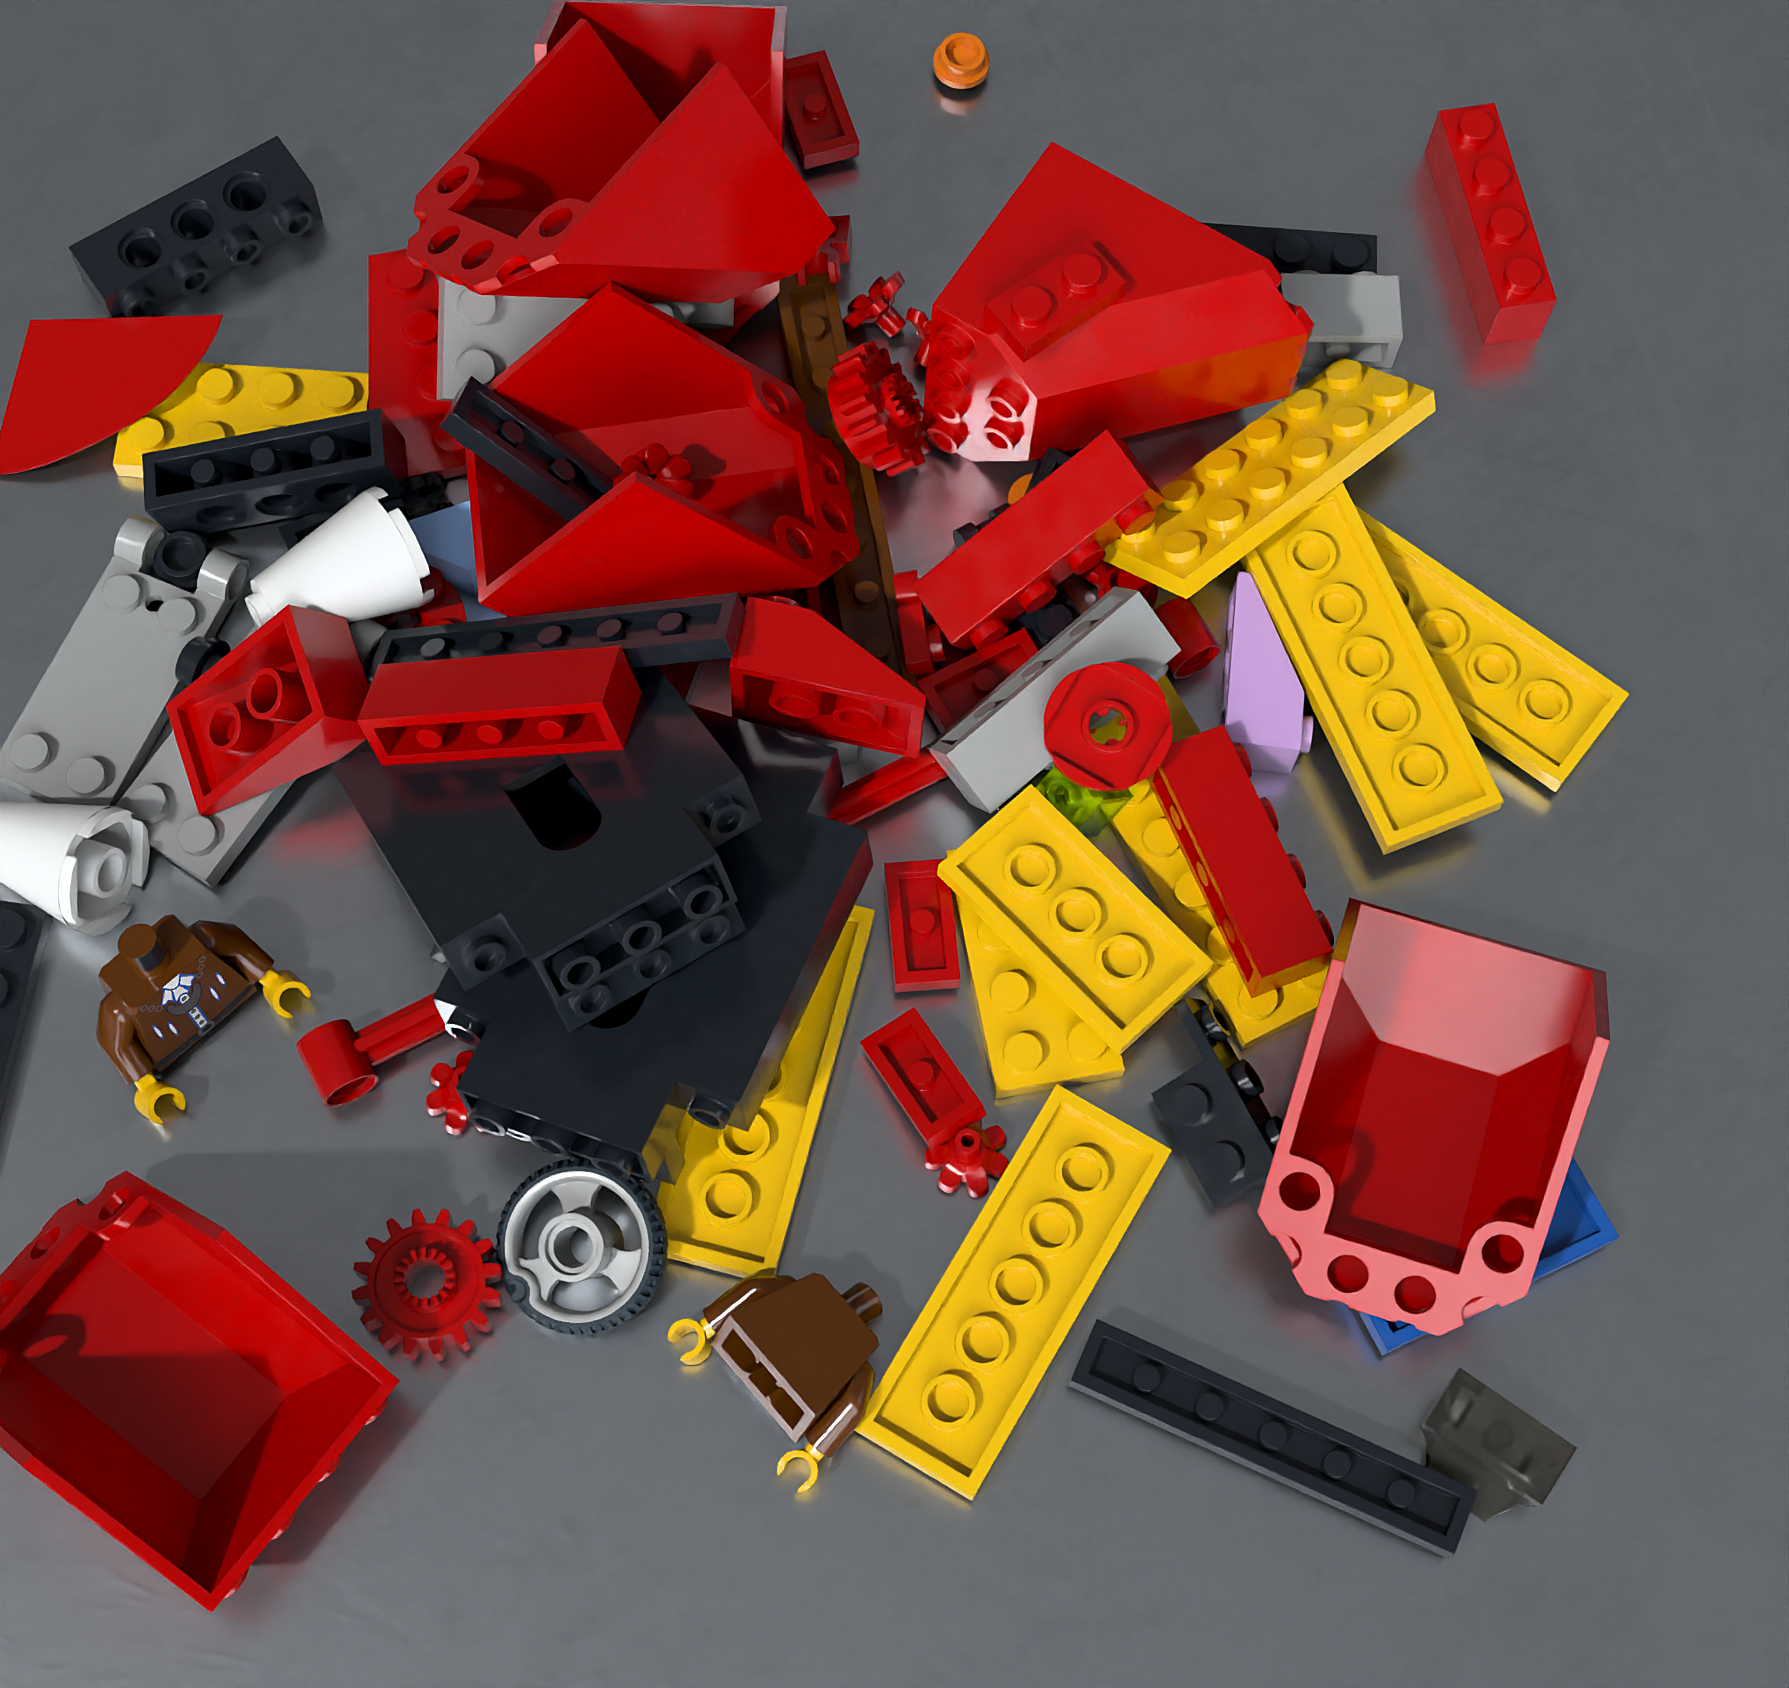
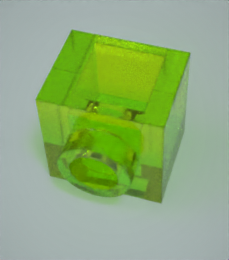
[1036,766,1133,838]

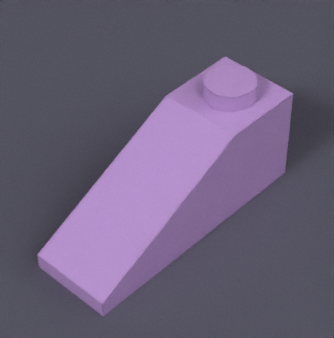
[1219,572,1313,774]

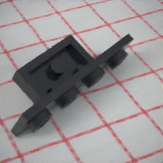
[1151,997,1283,1208]

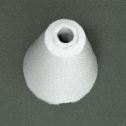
[245,486,434,628]
[0,801,150,936]

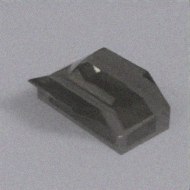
[1420,1368,1577,1522]

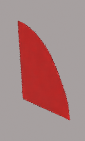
[0,315,223,475]

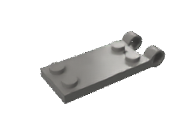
[437,276,734,401]
[0,514,250,806]
[115,618,390,888]

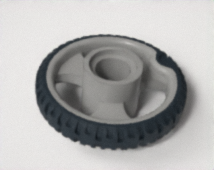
[495,1157,668,1335]

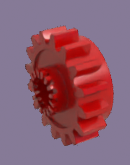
[827,341,930,477]
[351,1208,503,1361]

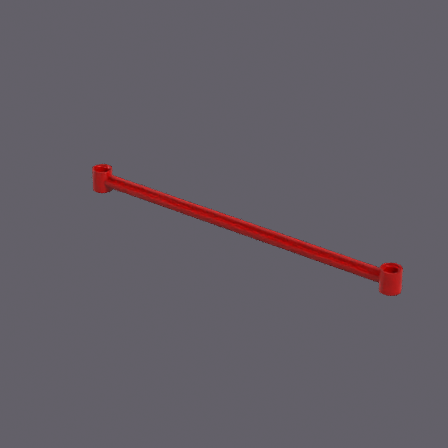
[296,596,1222,1107]

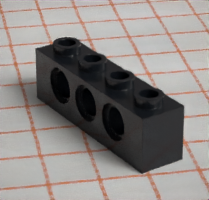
[68,135,323,318]
[142,408,410,534]

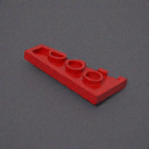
[368,249,467,479]

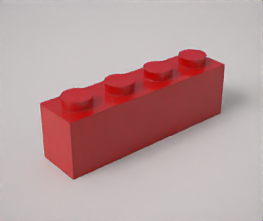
[1425,103,1557,346]
[911,429,1166,652]
[357,645,642,766]
[1147,725,1334,999]

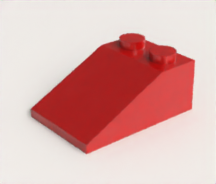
[729,596,927,759]
[166,604,369,816]

